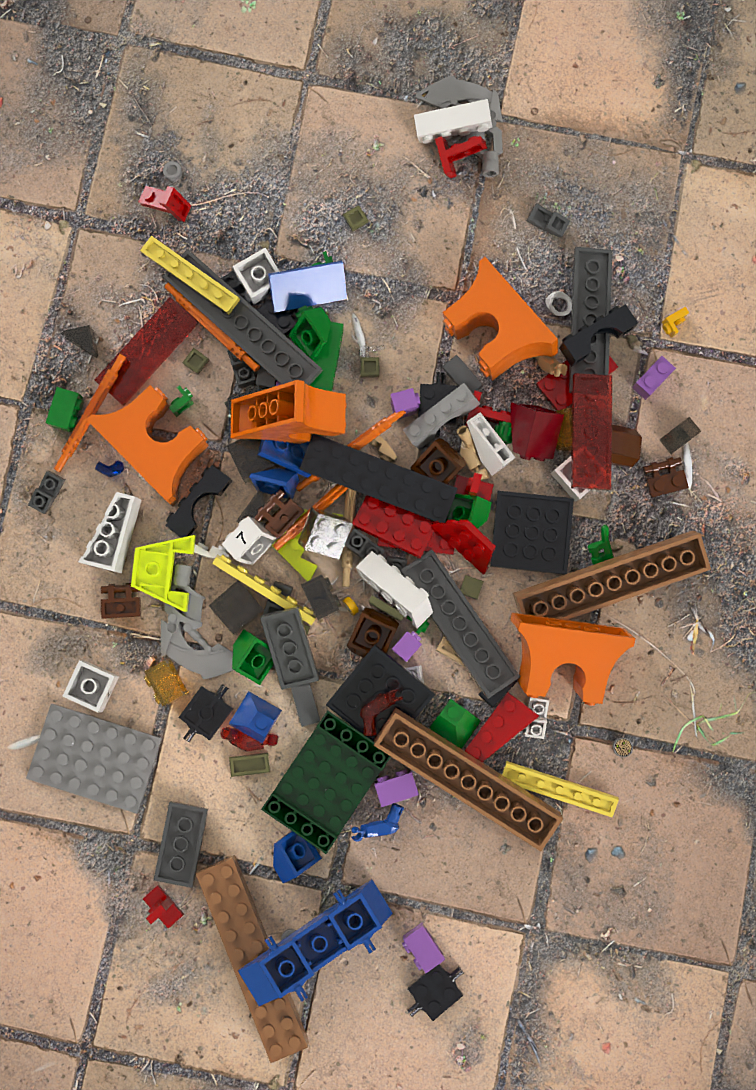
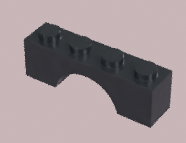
[559,304,638,367]
[165,465,232,538]

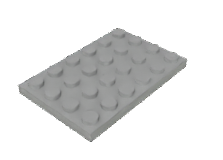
[26,704,163,814]

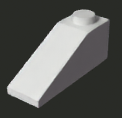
[467,412,516,476]

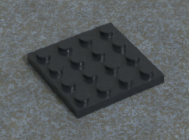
[490,491,574,575]
[326,645,436,741]

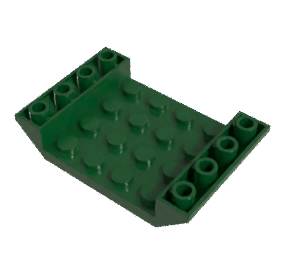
[261,710,391,854]

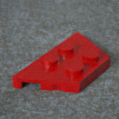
[431,520,496,575]

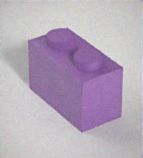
[632,356,676,400]
[390,388,420,419]
[391,631,422,662]
[374,769,419,807]
[402,923,445,973]

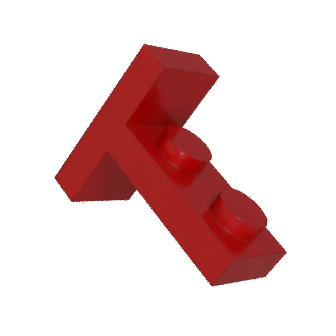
[435,136,487,179]
[138,186,192,222]
[465,390,511,431]
[454,473,494,501]
[143,884,184,929]

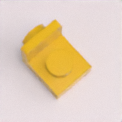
[662,307,689,338]

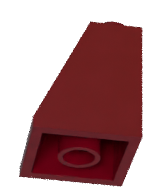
[510,402,564,461]

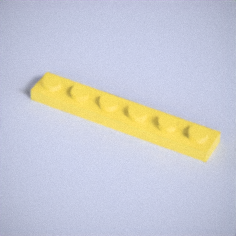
[140,236,240,314]
[212,554,316,625]
[502,761,619,817]

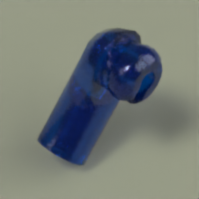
[95,461,124,477]

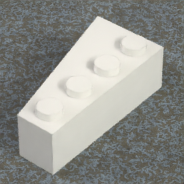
[78,492,142,574]
[356,551,433,629]

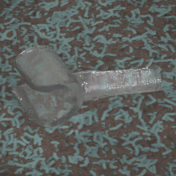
[359,345,385,358]

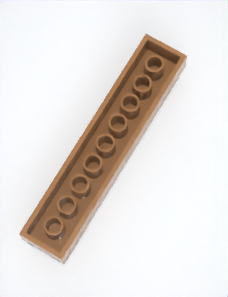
[512,530,711,620]
[374,708,563,851]
[196,855,309,1063]

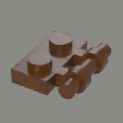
[643,457,689,498]
[254,489,305,539]
[101,583,141,619]

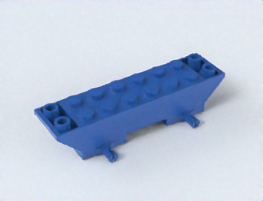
[238,879,393,1006]

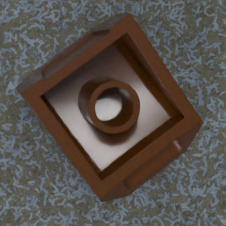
[593,423,642,467]
[410,438,467,484]
[347,608,399,658]

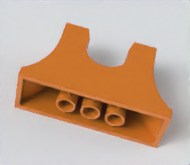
[442,257,558,381]
[230,380,346,444]
[86,385,209,506]
[510,613,636,706]

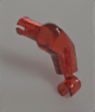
[360,689,403,736]
[221,727,278,752]

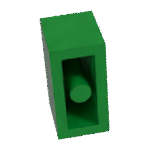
[45,387,84,433]

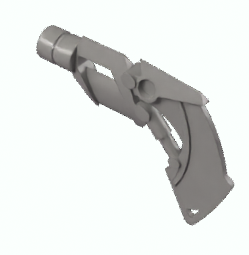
[416,76,503,177]
[161,564,233,679]

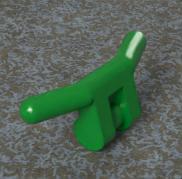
[587,525,614,565]

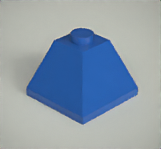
[250,468,300,500]
[229,691,282,744]
[273,831,322,883]

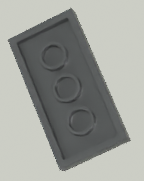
[260,606,319,690]
[153,801,209,888]

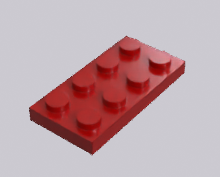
[536,356,618,413]
[352,495,435,559]

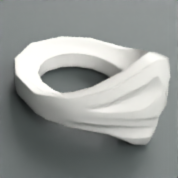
[545,291,572,317]

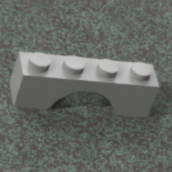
[403,383,480,450]

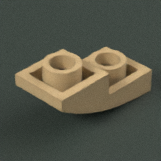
[369,435,397,463]

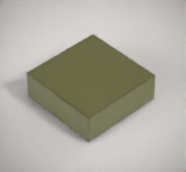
[343,205,369,232]
[182,348,209,375]
[360,357,379,377]
[460,575,484,600]

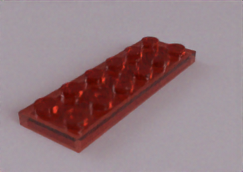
[94,297,199,406]
[571,373,612,490]

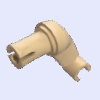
[535,356,567,377]
[457,426,489,481]

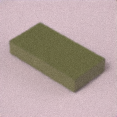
[369,595,404,622]
[229,752,270,777]

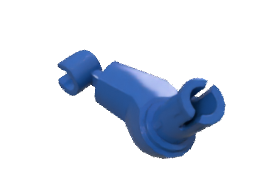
[351,803,404,842]

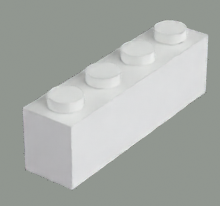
[414,99,493,144]

